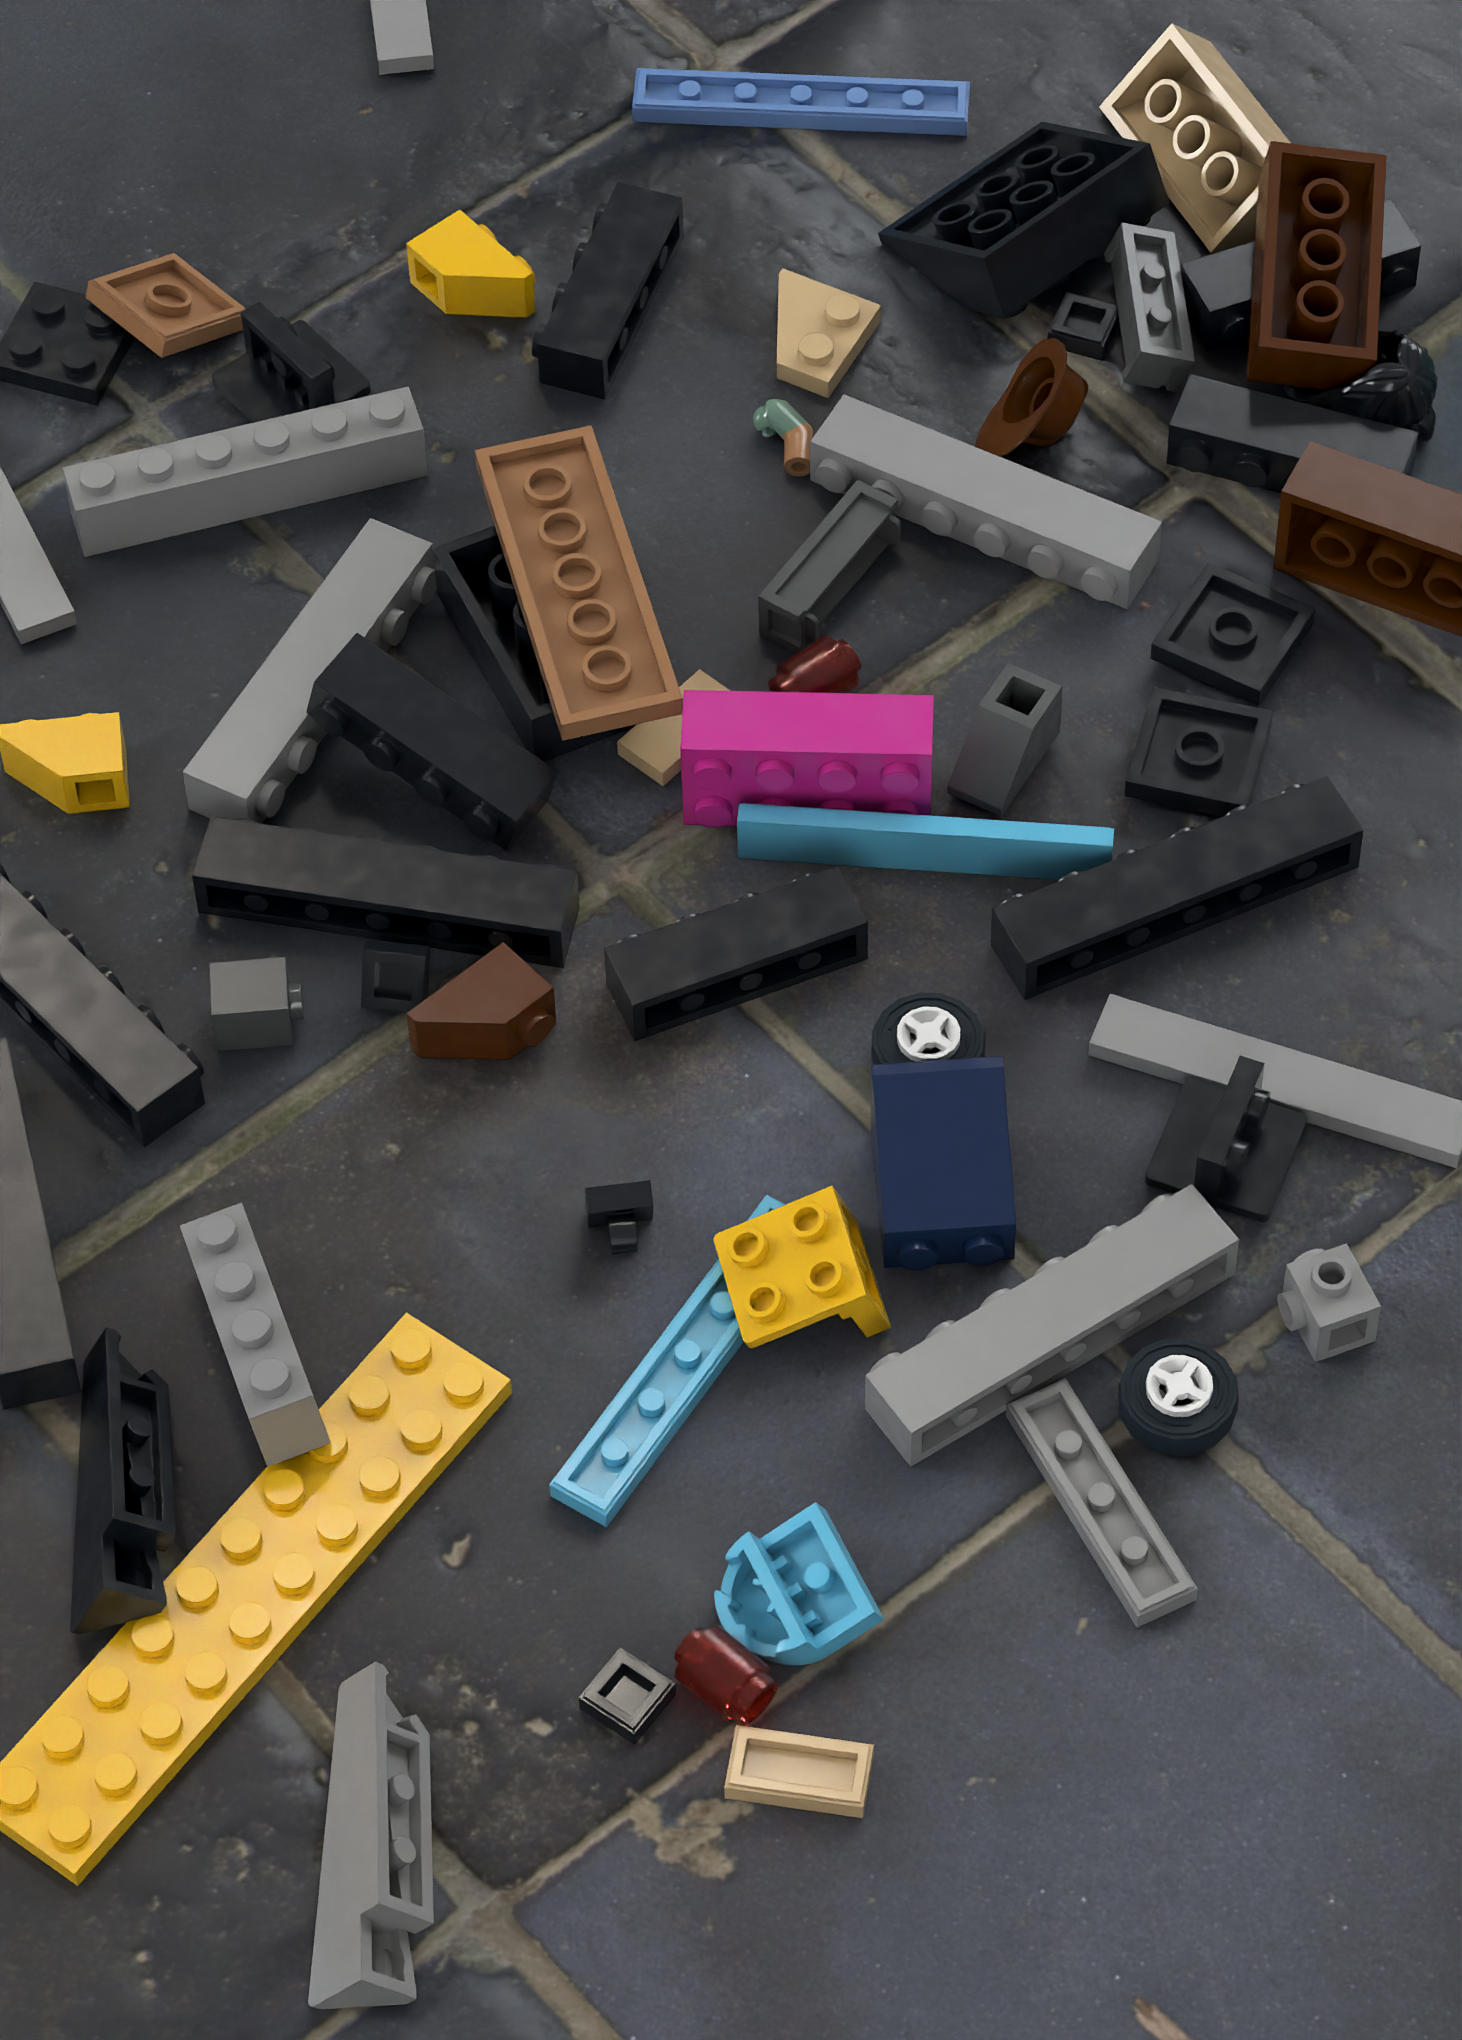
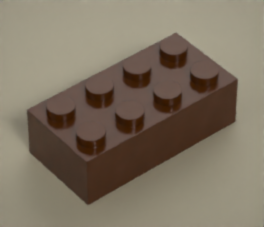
[1247,141,1387,390]
[1273,441,1462,637]

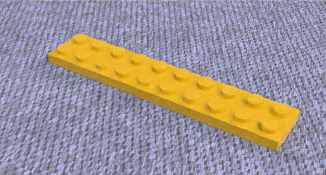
[0,1312,512,1886]

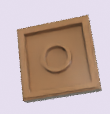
[85,253,246,358]

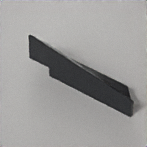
[70,1327,176,1634]

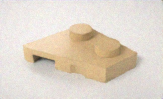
[777,268,881,398]

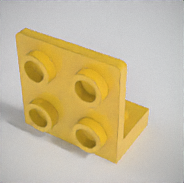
[713,1185,891,1348]

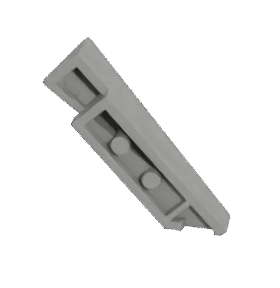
[308,1662,434,2009]

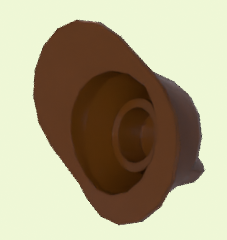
[975,338,1088,457]

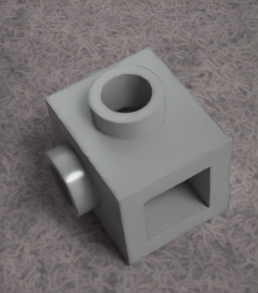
[1277,1243,1381,1362]

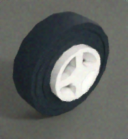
[871,992,986,1064]
[1118,1339,1239,1456]

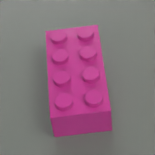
[680,690,934,828]

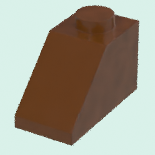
[406,942,557,1060]

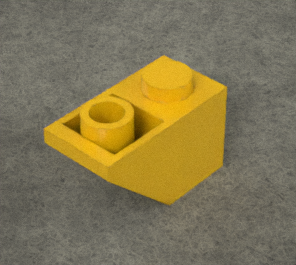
[406,209,536,318]
[0,712,130,814]

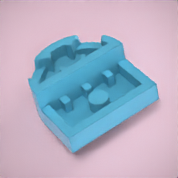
[714,1502,885,1666]

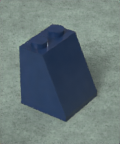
[871,1056,1016,1270]

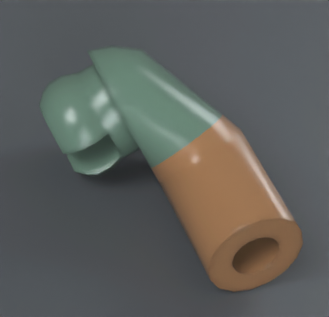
[753,399,813,477]

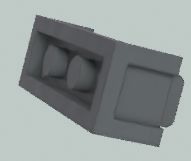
[1104,222,1195,392]
[758,480,901,655]

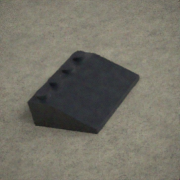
[878,122,1170,319]

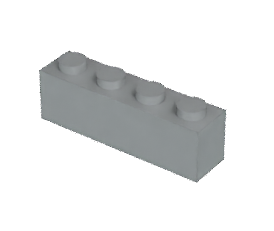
[180,1202,331,1467]

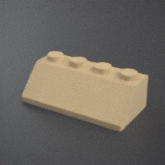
[1099,23,1291,254]

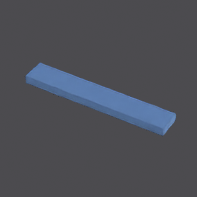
[632,68,970,136]

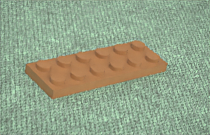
[475,425,683,741]

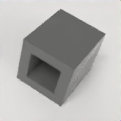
[209,957,304,1051]

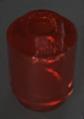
[768,635,861,693]
[674,1625,778,1726]

